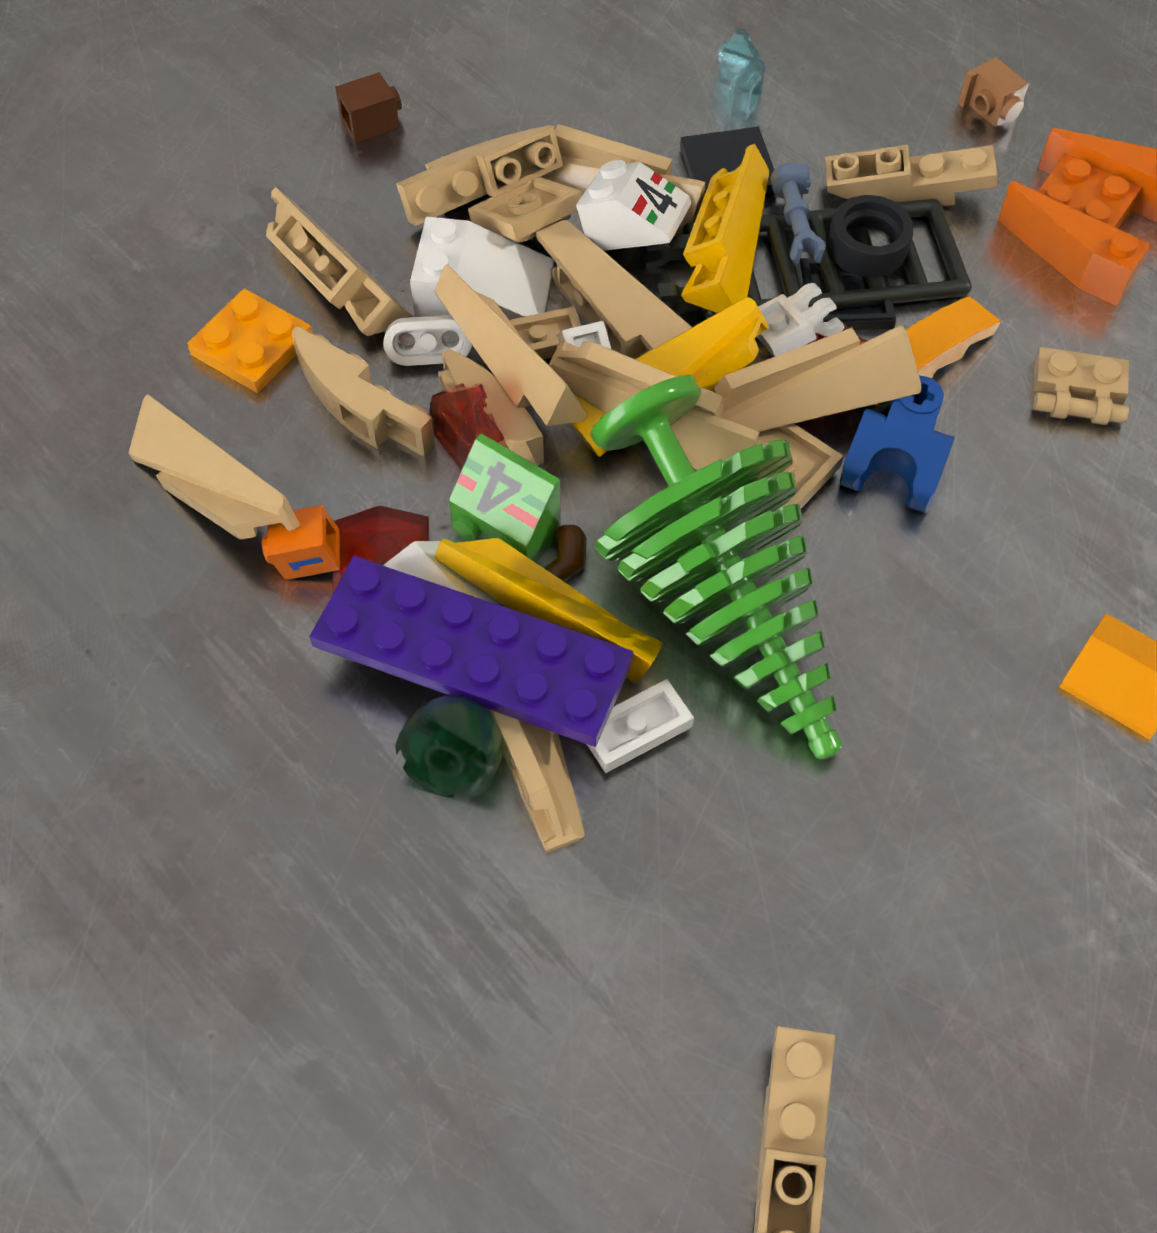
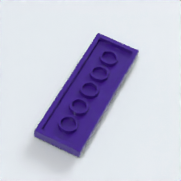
[309,556,634,747]

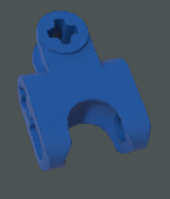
[839,375,955,513]

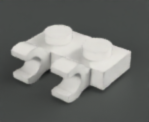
[757,283,844,357]

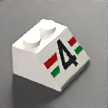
[576,160,691,251]

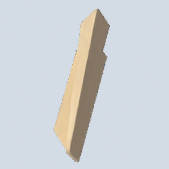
[540,124,705,236]
[266,187,414,336]
[536,220,692,359]
[434,264,587,426]
[714,325,921,432]
[549,340,759,470]
[128,394,300,540]
[483,707,585,853]

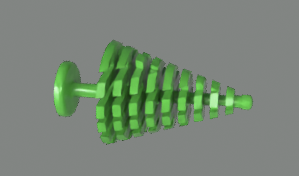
[590,375,842,759]

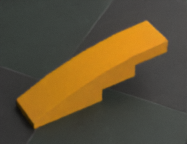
[875,296,1001,406]

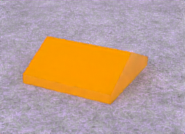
[1059,613,1157,740]

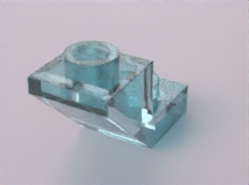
[717,27,766,122]

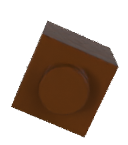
[335,72,402,143]

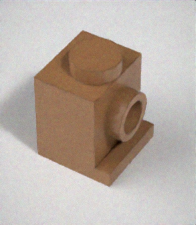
[958,57,1029,128]

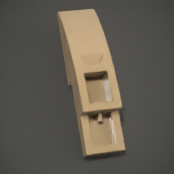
[396,125,563,226]
[825,145,998,206]
[292,326,435,457]
[438,349,544,466]
[754,1026,835,1233]

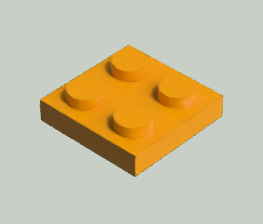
[187,288,313,394]

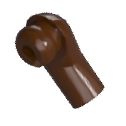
[544,525,587,582]

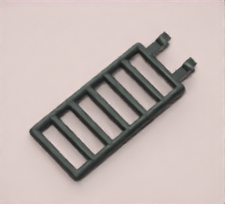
[643,199,972,319]

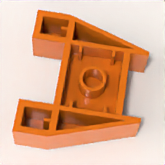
[998,127,1157,307]

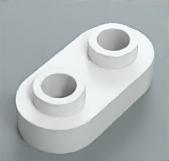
[383,315,472,366]

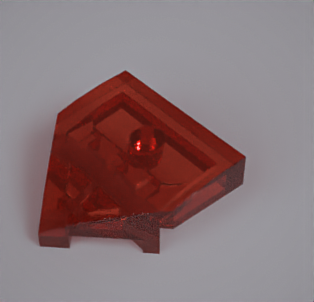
[429,383,504,470]

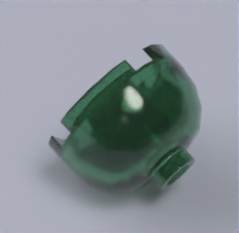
[395,695,504,798]

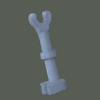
[770,163,826,263]

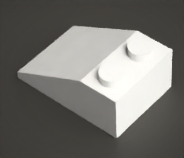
[410,217,554,320]

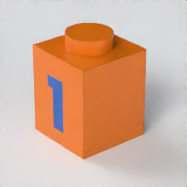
[262,504,340,580]

